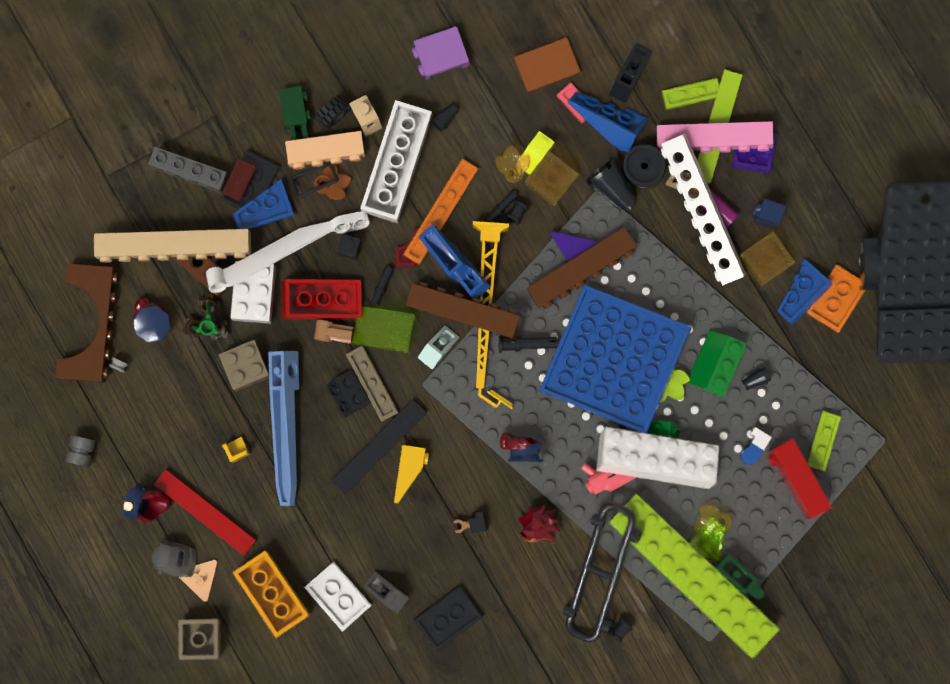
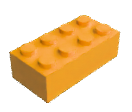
[233,551,310,638]

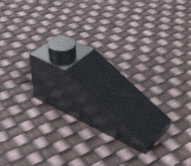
[609,43,652,103]

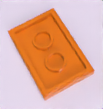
[806,264,865,333]

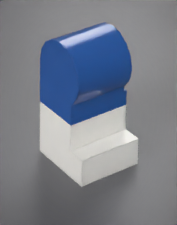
[740,427,772,465]

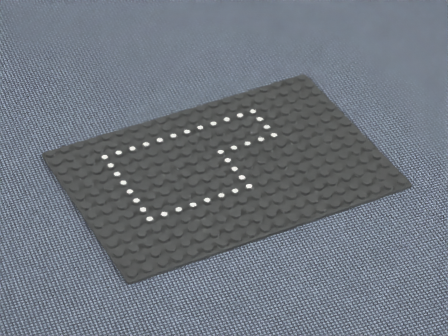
[423,191,885,641]

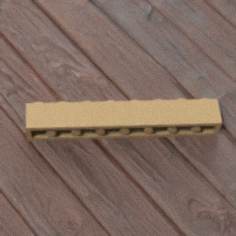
[94,229,251,262]

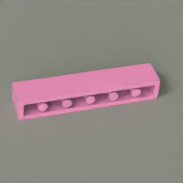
[657,122,773,153]

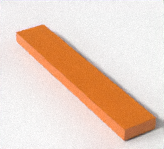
[403,158,478,265]

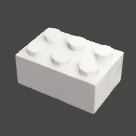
[231,261,276,324]

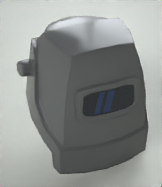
[152,540,197,577]

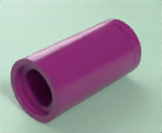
[700,190,739,228]

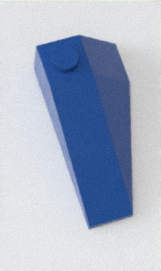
[568,92,649,153]

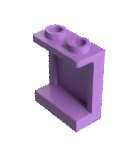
[412,26,469,80]

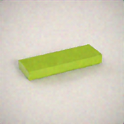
[662,78,719,110]
[807,411,841,472]

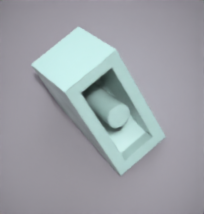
[418,326,460,370]

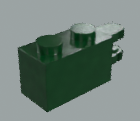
[278,86,311,140]
[714,554,765,600]

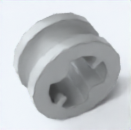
[109,358,128,373]

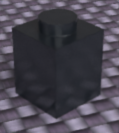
[337,234,361,260]

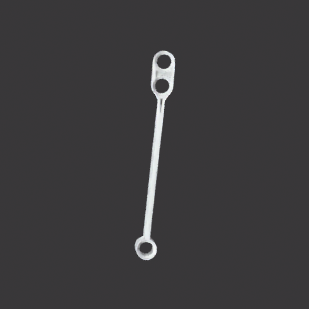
[206,211,370,293]

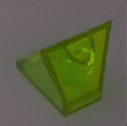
[688,516,726,561]

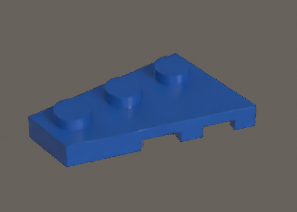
[233,179,294,230]
[777,258,833,325]

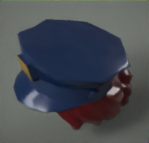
[133,298,171,343]
[499,432,545,463]
[122,483,171,523]

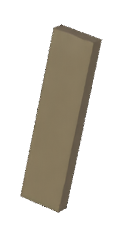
[346,345,398,422]

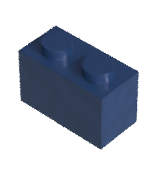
[752,198,786,230]

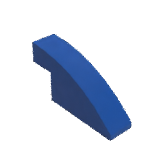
[419,224,491,299]

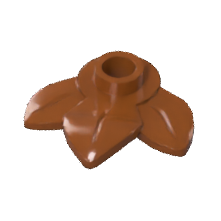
[314,165,352,200]

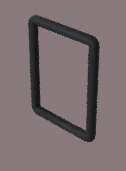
[290,161,339,198]

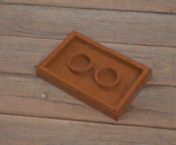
[514,37,580,93]

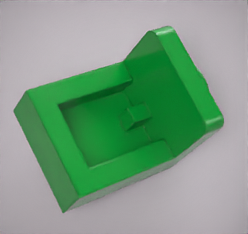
[649,420,680,439]

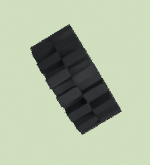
[315,95,350,130]

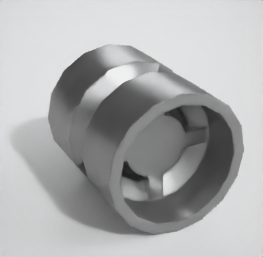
[65,435,95,467]

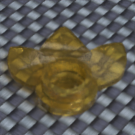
[495,145,530,183]
[693,505,732,543]

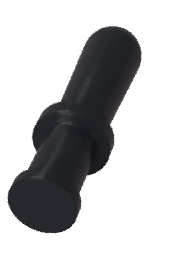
[484,190,518,223]
[370,265,393,306]

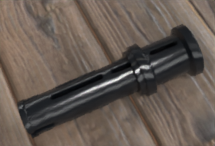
[498,336,557,353]

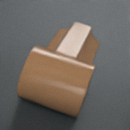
[314,320,353,344]

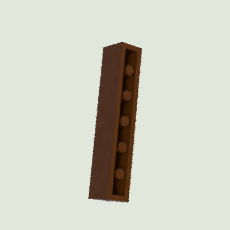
[527,227,637,310]
[406,282,524,339]

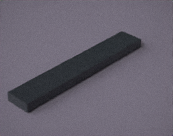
[331,400,427,495]

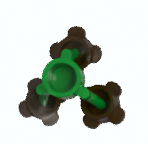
[182,293,229,340]

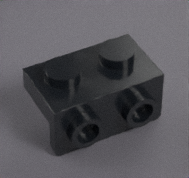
[327,370,371,417]

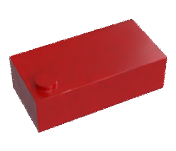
[767,439,832,520]

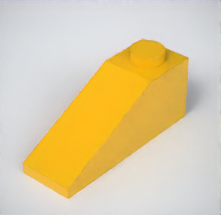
[394,445,429,504]

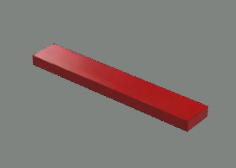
[154,469,257,556]

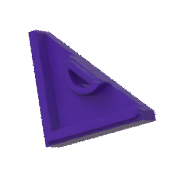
[550,232,598,262]

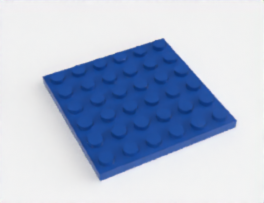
[539,285,691,434]

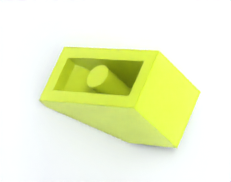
[516,131,555,176]

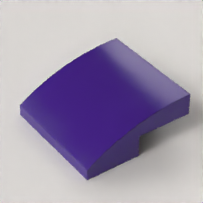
[732,133,776,174]

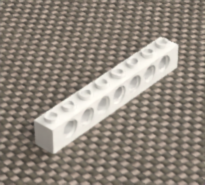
[661,134,746,285]

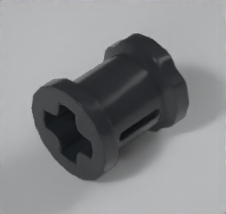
[505,200,529,225]
[610,618,633,643]

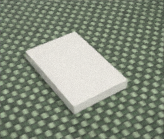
[304,562,372,631]

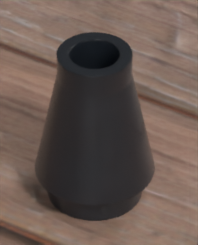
[431,104,459,132]
[742,366,771,390]

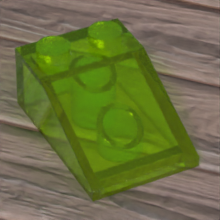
[352,307,415,354]

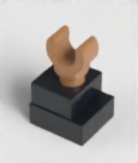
[454,512,487,533]

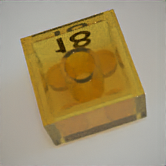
[525,151,579,207]
[739,232,795,287]

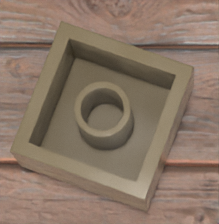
[219,340,269,392]
[179,619,221,660]

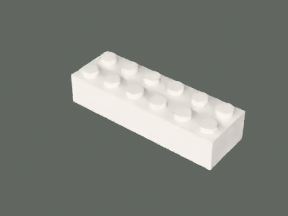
[360,100,432,223]
[597,427,719,489]

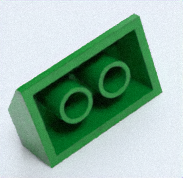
[687,330,747,398]

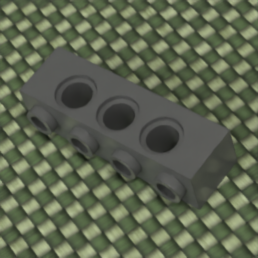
[148,147,229,194]

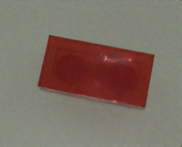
[222,159,256,202]

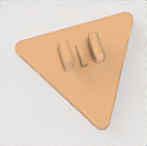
[179,560,217,602]

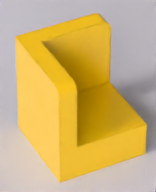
[222,437,250,463]

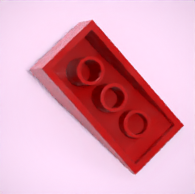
[282,279,362,320]

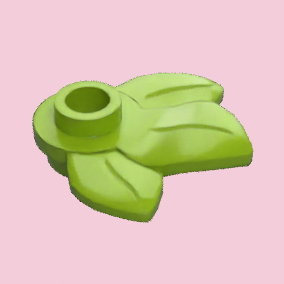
[661,370,690,402]

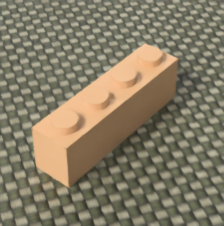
[285,131,365,169]

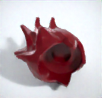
[518,505,560,543]

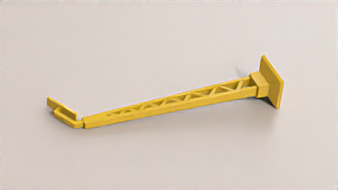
[473,221,513,409]

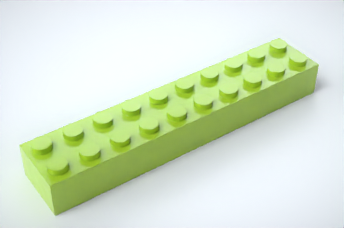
[608,494,779,658]

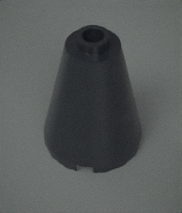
[585,158,636,211]

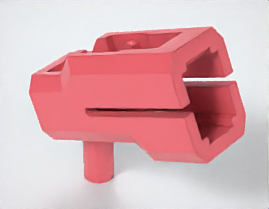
[581,463,637,495]

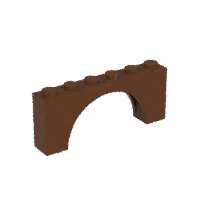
[55,264,118,383]

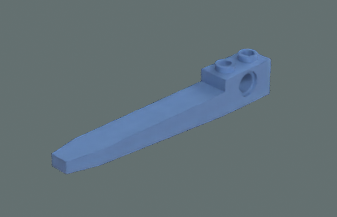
[269,351,299,506]

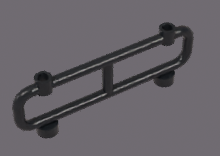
[563,502,643,642]

